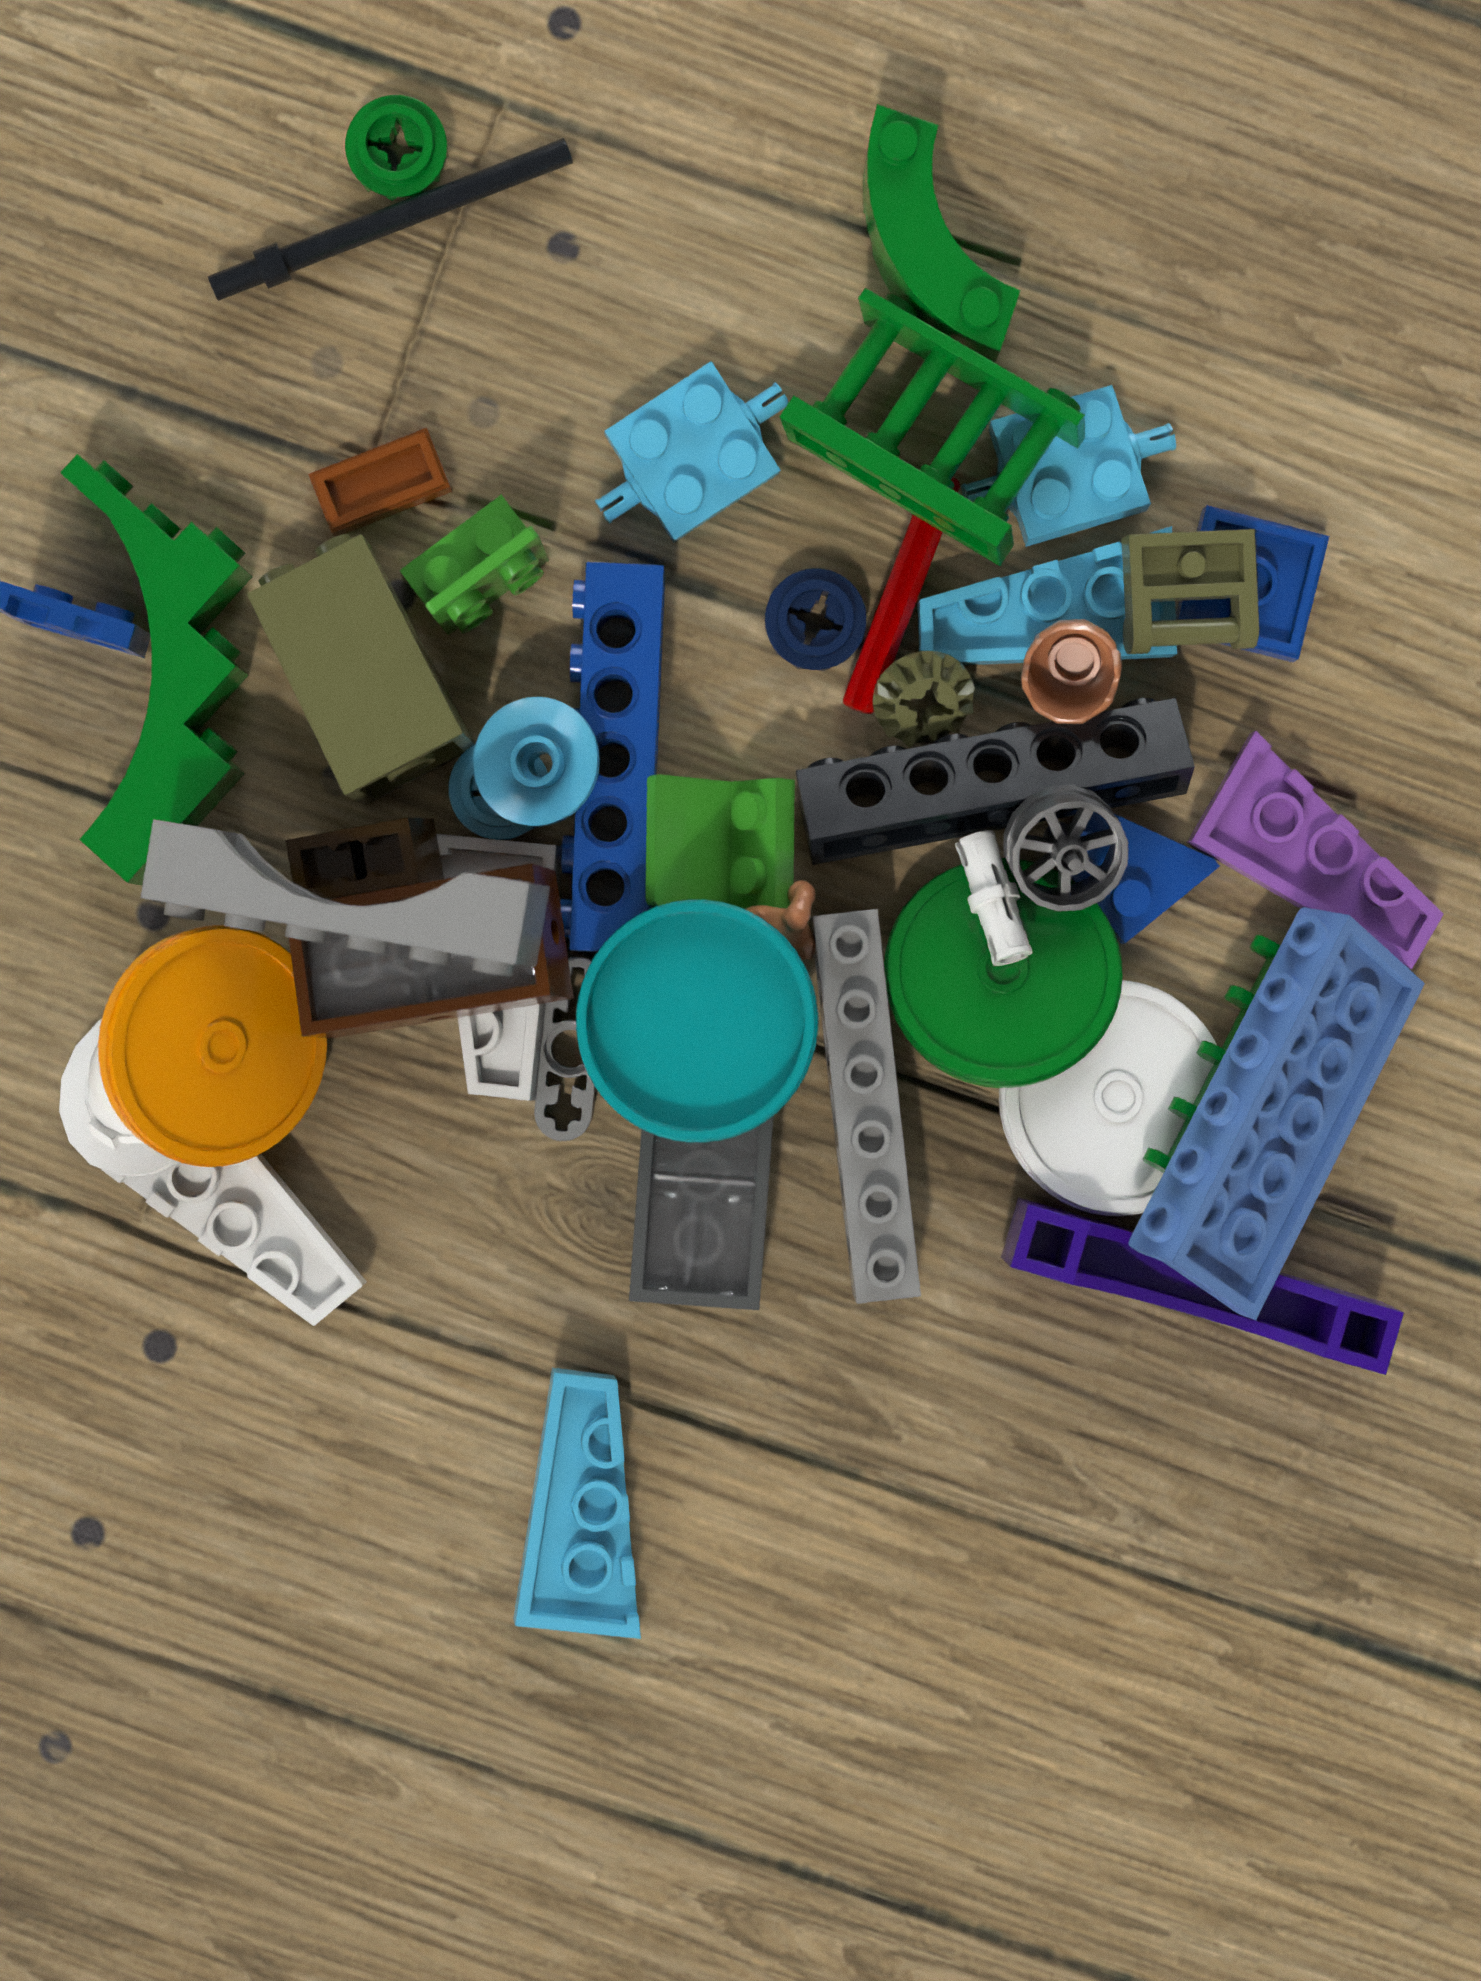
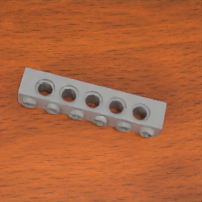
[810,909,921,1304]

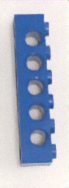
[560,562,665,952]

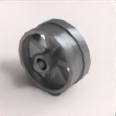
[1004,785,1128,912]

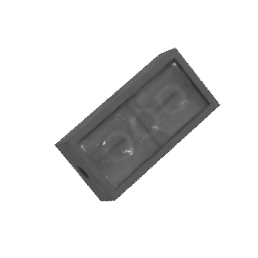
[629,1115,774,1310]

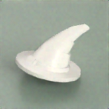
[59,1019,179,1177]

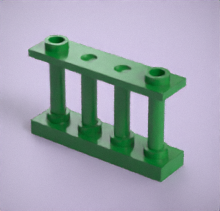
[779,288,1085,566]

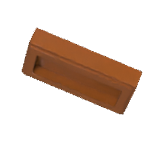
[308,428,453,537]

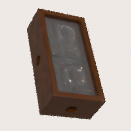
[289,863,574,1038]

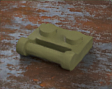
[1121,529,1259,654]

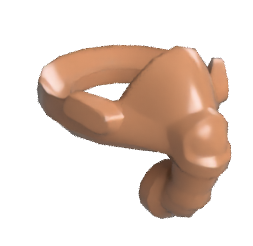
[745,880,816,960]

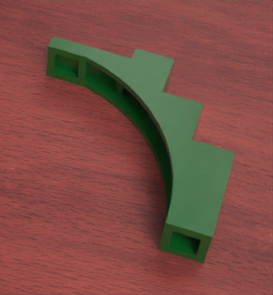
[60,454,253,886]

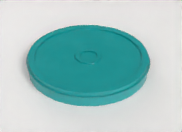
[576,900,818,1143]

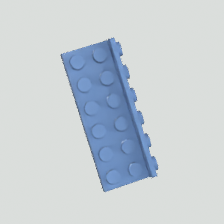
[1129,907,1425,1320]

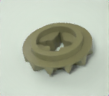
[873,651,975,748]

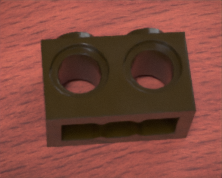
[285,817,444,899]

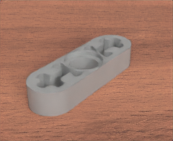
[534,957,596,1141]

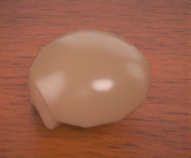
[1021,619,1122,724]

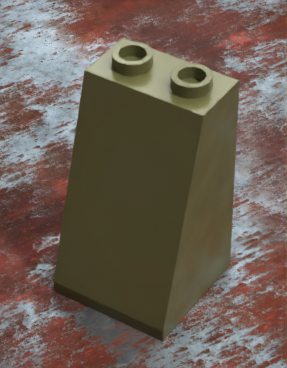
[247,534,475,806]

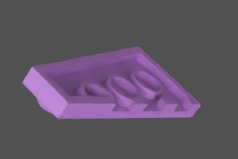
[1186,731,1444,969]

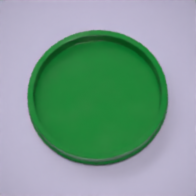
[884,858,1123,1088]

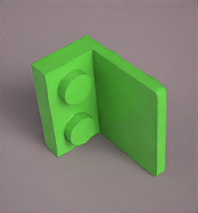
[399,494,549,635]
[646,774,795,909]

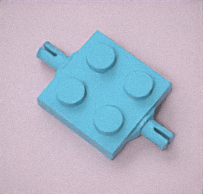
[595,361,789,543]
[961,385,1176,547]

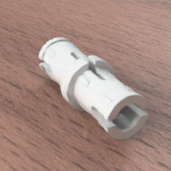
[955,830,1033,966]

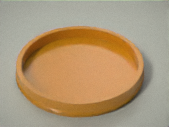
[98,925,327,1167]

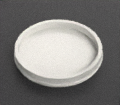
[999,980,1217,1216]

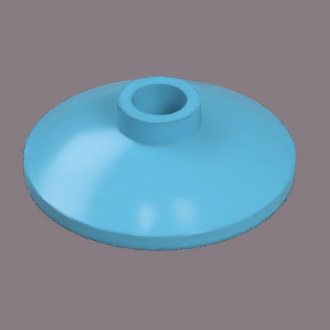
[473,697,600,827]

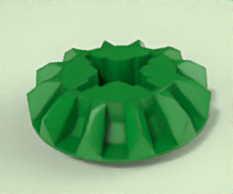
[345,95,449,202]

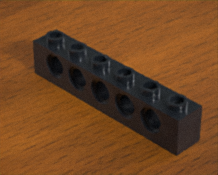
[796,698,1195,865]

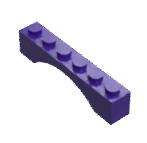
[1001,1197,1404,1375]

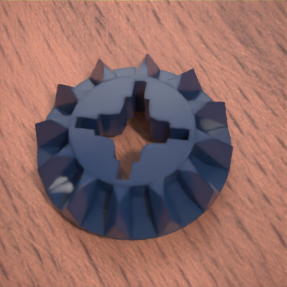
[765,568,866,672]

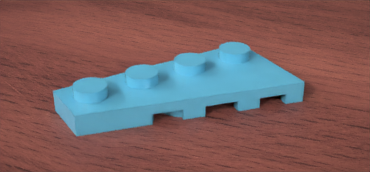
[917,526,1177,665]
[513,1368,641,1639]

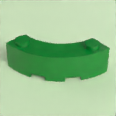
[863,104,1021,363]

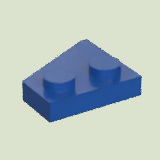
[0,581,151,659]
[1069,812,1220,944]

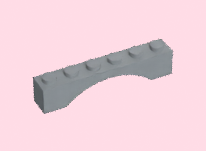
[141,819,550,976]

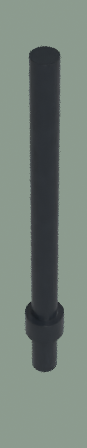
[208,138,573,301]

